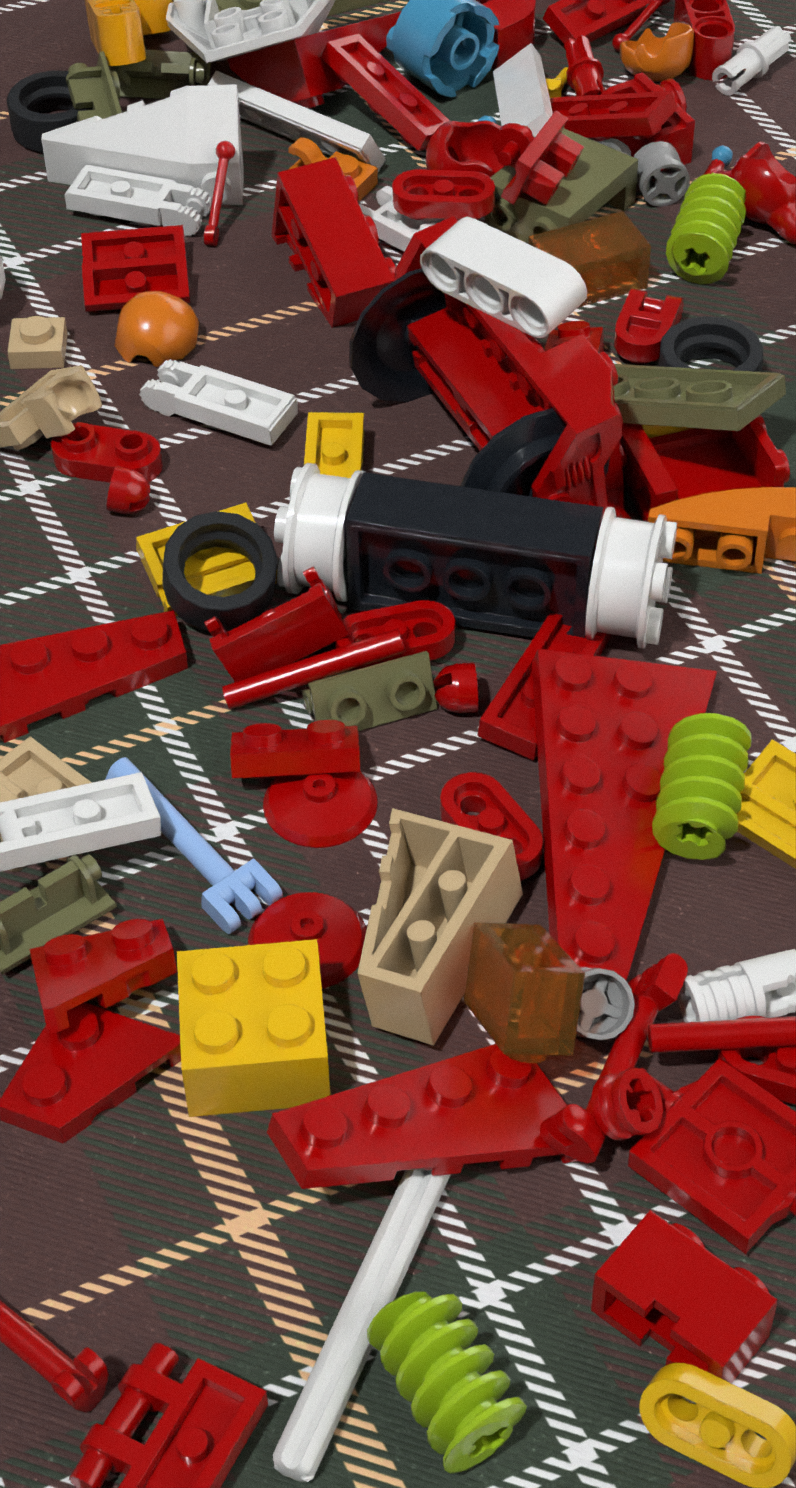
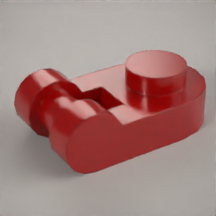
[614,288,684,364]

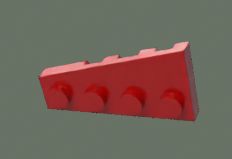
[0,610,188,743]

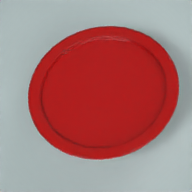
[263,771,378,848]
[248,892,367,989]

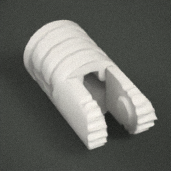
[678,949,796,1022]

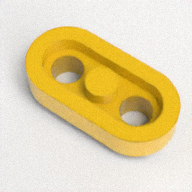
[639,1363,796,1488]

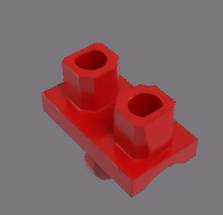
[492,111,584,206]

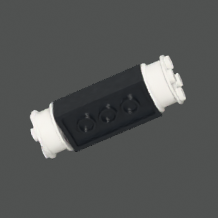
[274,463,677,649]

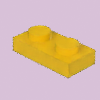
[304,412,364,478]

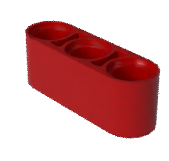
[674,0,735,81]

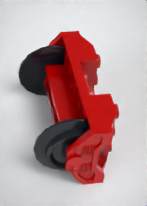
[349,216,631,519]

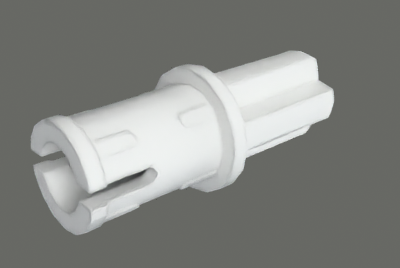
[712,26,791,96]

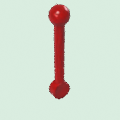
[612,0,665,52]
[204,140,235,246]

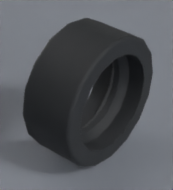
[7,70,93,153]
[659,316,764,372]
[162,511,278,631]

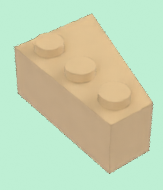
[357,808,523,1046]

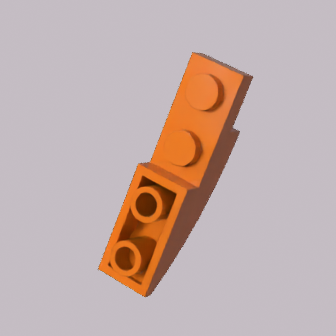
[648,487,796,574]

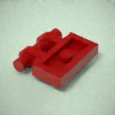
[69,1342,268,1488]

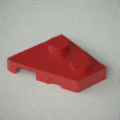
[29,918,178,1035]

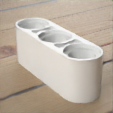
[420,217,587,338]

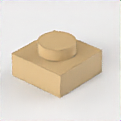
[8,316,68,369]

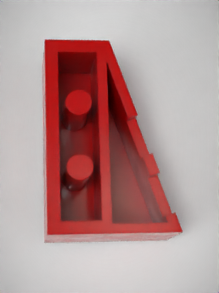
[271,157,396,328]

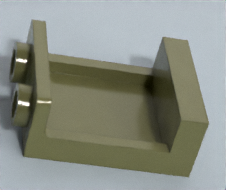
[485,129,638,259]

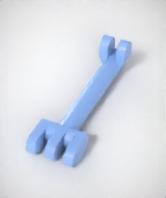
[105,757,283,934]

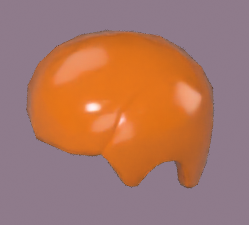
[620,22,694,82]
[114,291,199,367]

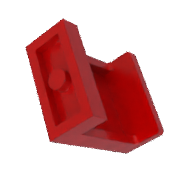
[619,415,790,522]

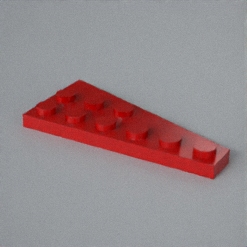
[532,649,717,990]

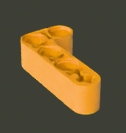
[85,0,173,66]

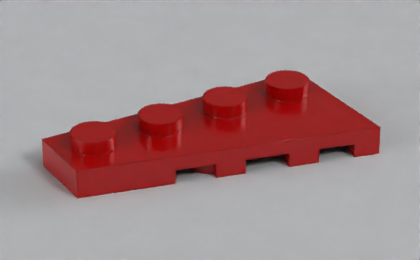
[267,1037,580,1189]

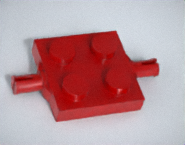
[628,1058,796,1254]

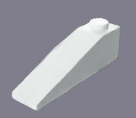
[41,84,244,205]

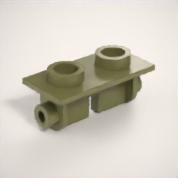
[110,50,211,100]
[66,51,126,122]
[303,651,437,731]
[0,854,117,975]

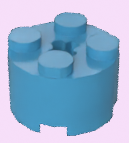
[386,0,499,97]

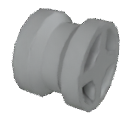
[634,141,690,207]

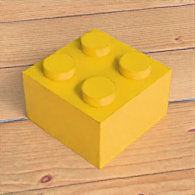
[177,939,330,1117]

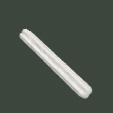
[273,1168,451,1483]

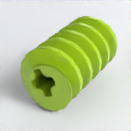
[666,173,746,285]
[652,713,752,860]
[367,1291,527,1474]

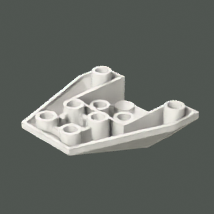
[166,0,336,63]

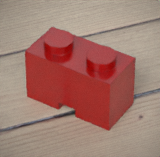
[591,1210,778,1384]

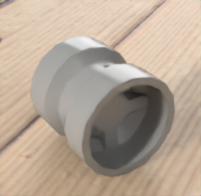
[547,967,635,1040]

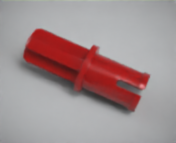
[564,35,605,96]

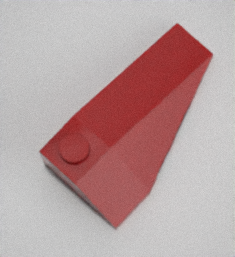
[228,11,401,108]

